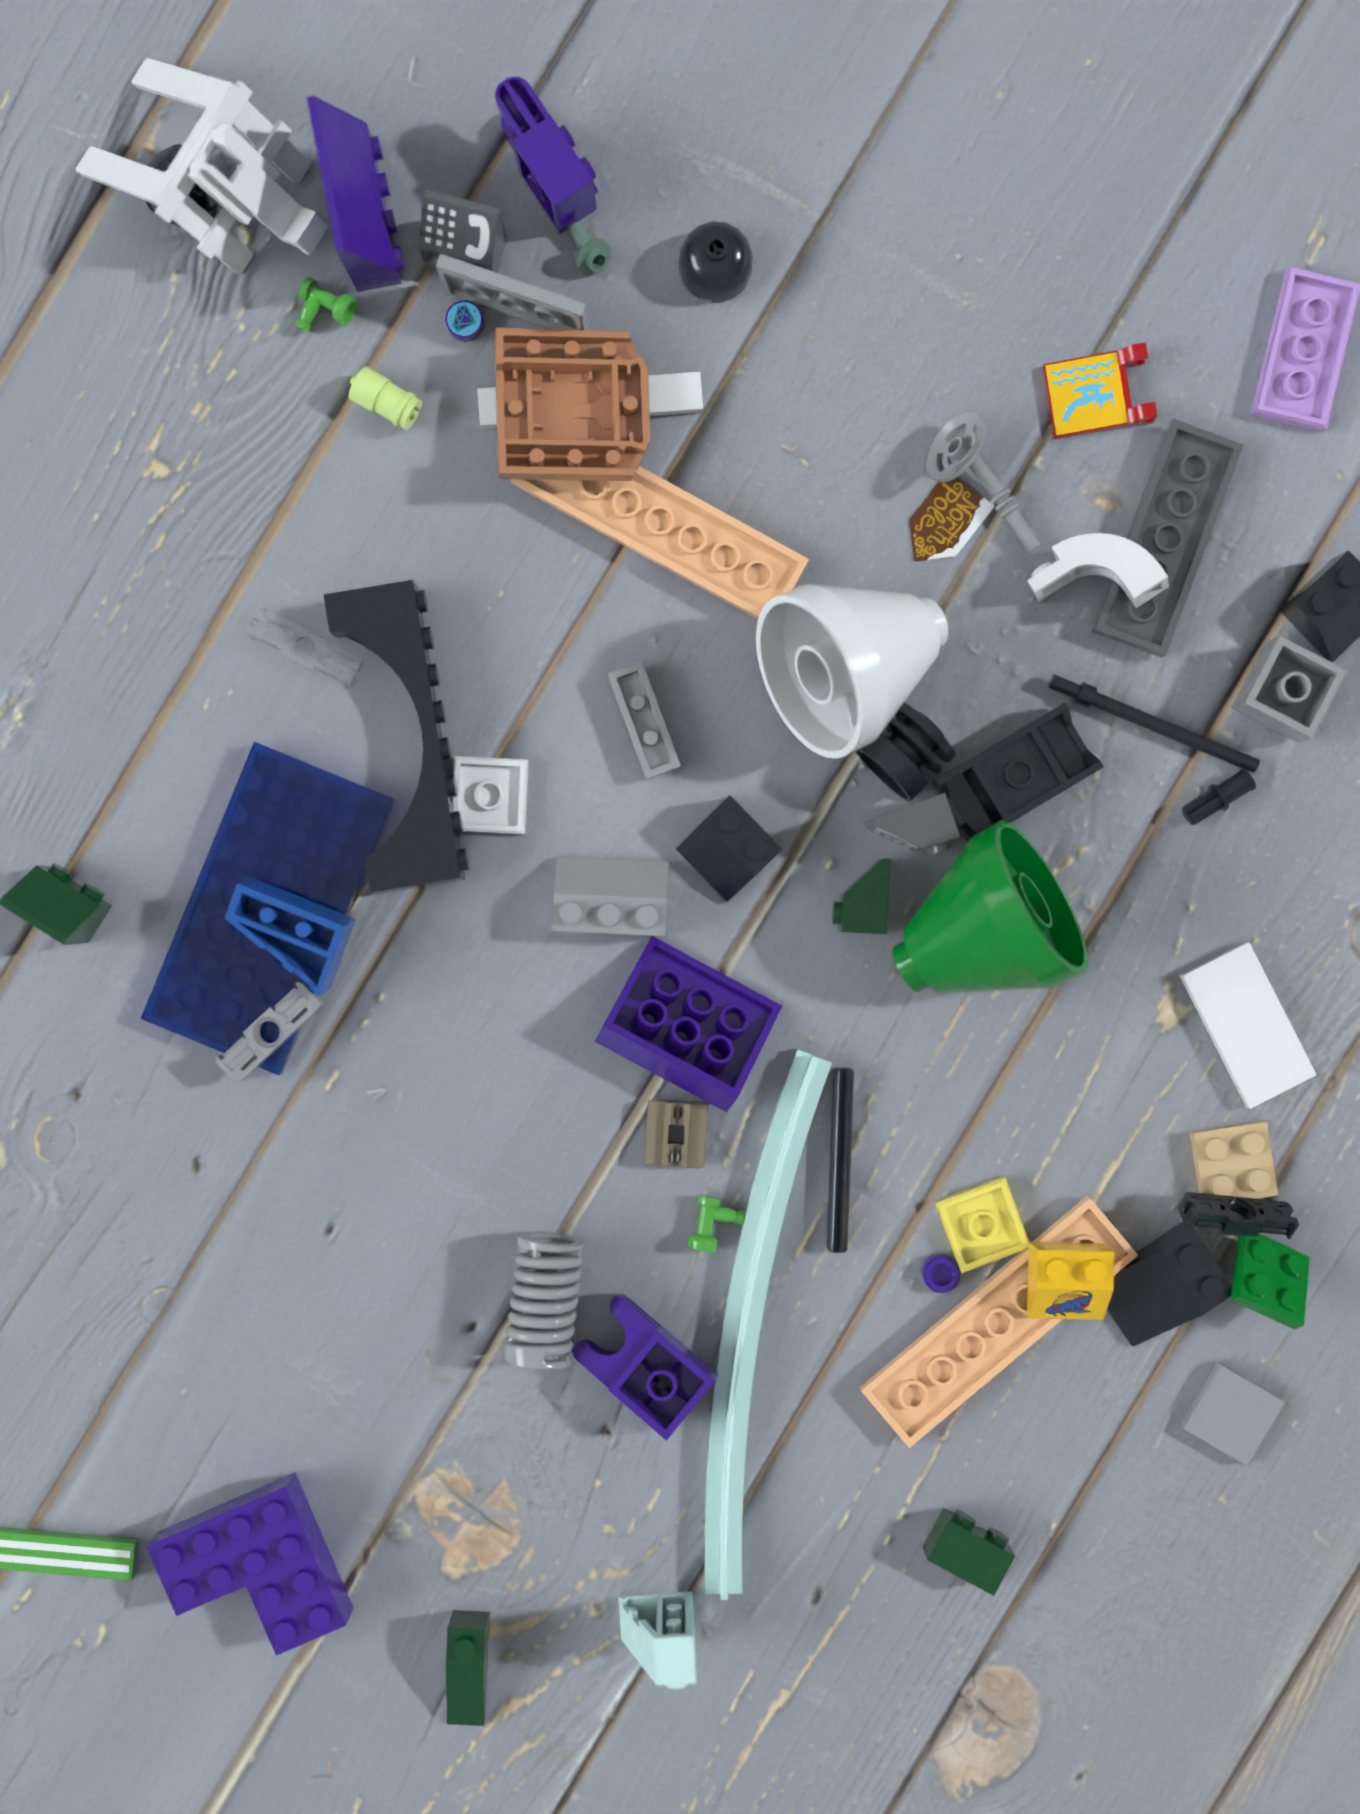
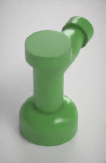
[294,277,358,332]
[687,1195,745,1252]

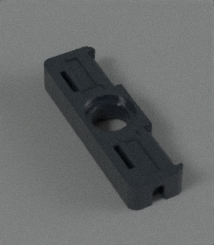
[1178,1192,1299,1239]

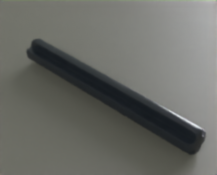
[827,1067,854,1253]

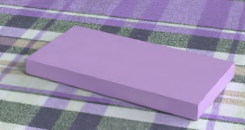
[1250,266,1360,432]

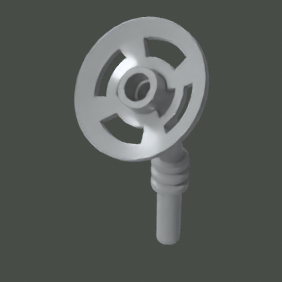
[926,412,1041,553]

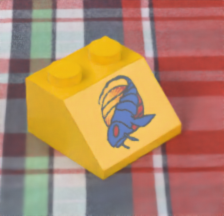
[1027,1241,1114,1320]

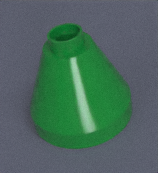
[893,821,1088,993]

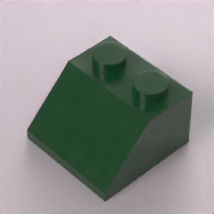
[0,863,112,945]

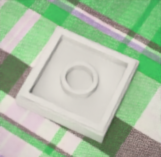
[452,756,529,834]

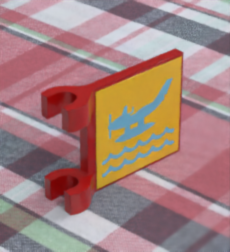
[1043,342,1158,439]

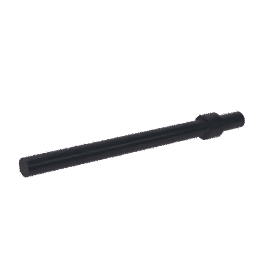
[1048,674,1260,773]

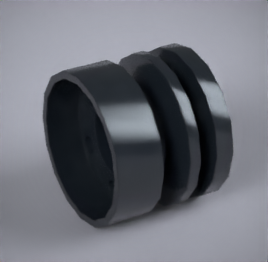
[855,703,956,802]

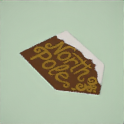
[909,477,994,561]

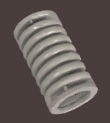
[503,1231,586,1370]

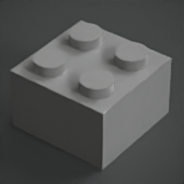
[1231,636,1348,742]

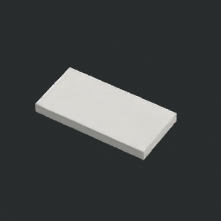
[1179,942,1317,1109]

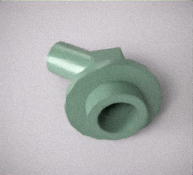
[568,221,611,276]

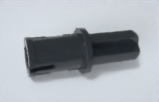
[1182,769,1256,825]

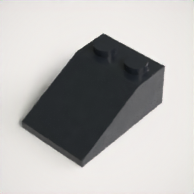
[1107,1222,1232,1347]

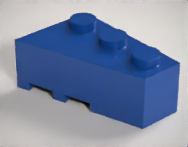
[225,877,356,996]

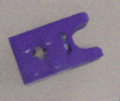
[495,77,598,234]
[572,1293,719,1441]

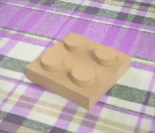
[1189,1120,1279,1199]

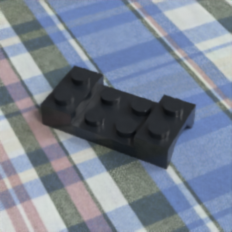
[932,702,1104,842]

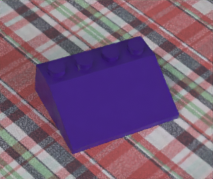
[306,96,405,292]
[595,936,782,1112]

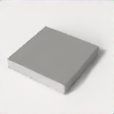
[1180,1362,1285,1467]

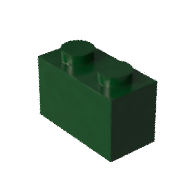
[923,1508,1015,1596]

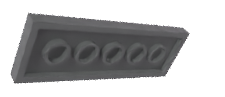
[1092,419,1244,658]

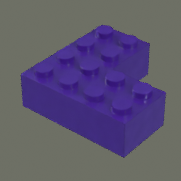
[146,1473,354,1656]

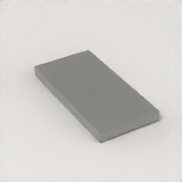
[436,254,590,330]

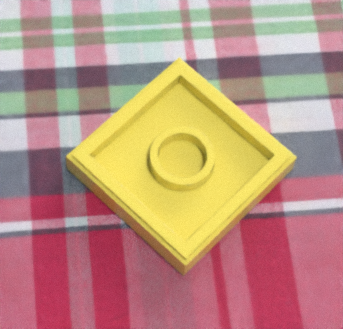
[934,1176,1029,1273]

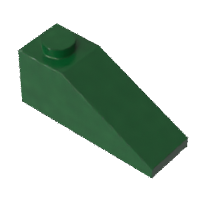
[446,1610,490,1726]

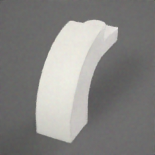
[1027,533,1169,608]

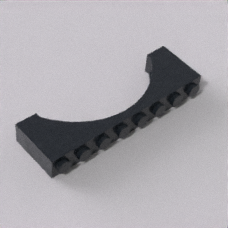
[323,580,470,894]

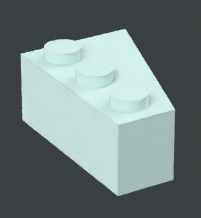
[619,1591,696,1689]

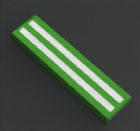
[0,1527,139,1581]

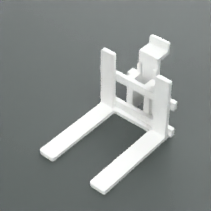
[76,58,328,274]

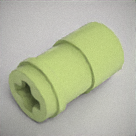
[349,366,422,430]

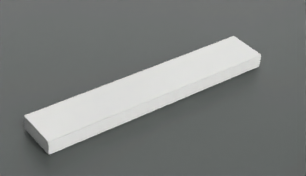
[477,372,703,429]

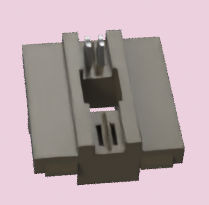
[645,1098,708,1169]

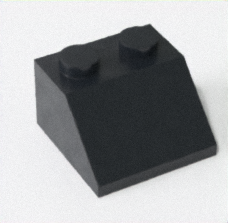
[1279,550,1360,662]
[676,795,783,902]

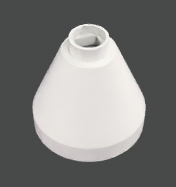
[756,585,948,758]

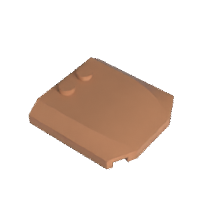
[495,328,650,481]

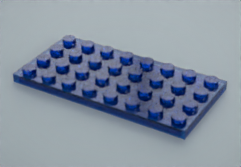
[140,742,395,1075]

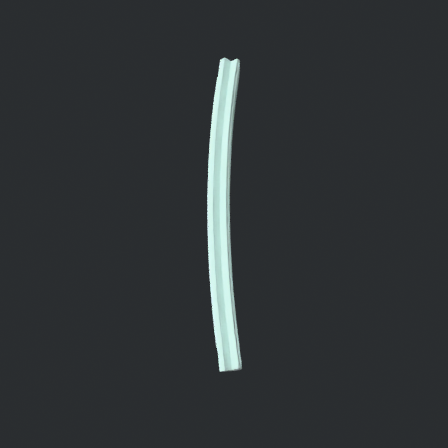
[705,1049,832,1600]

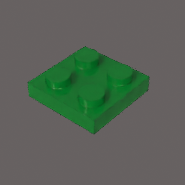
[1231,1234,1310,1329]

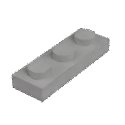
[607,661,681,780]

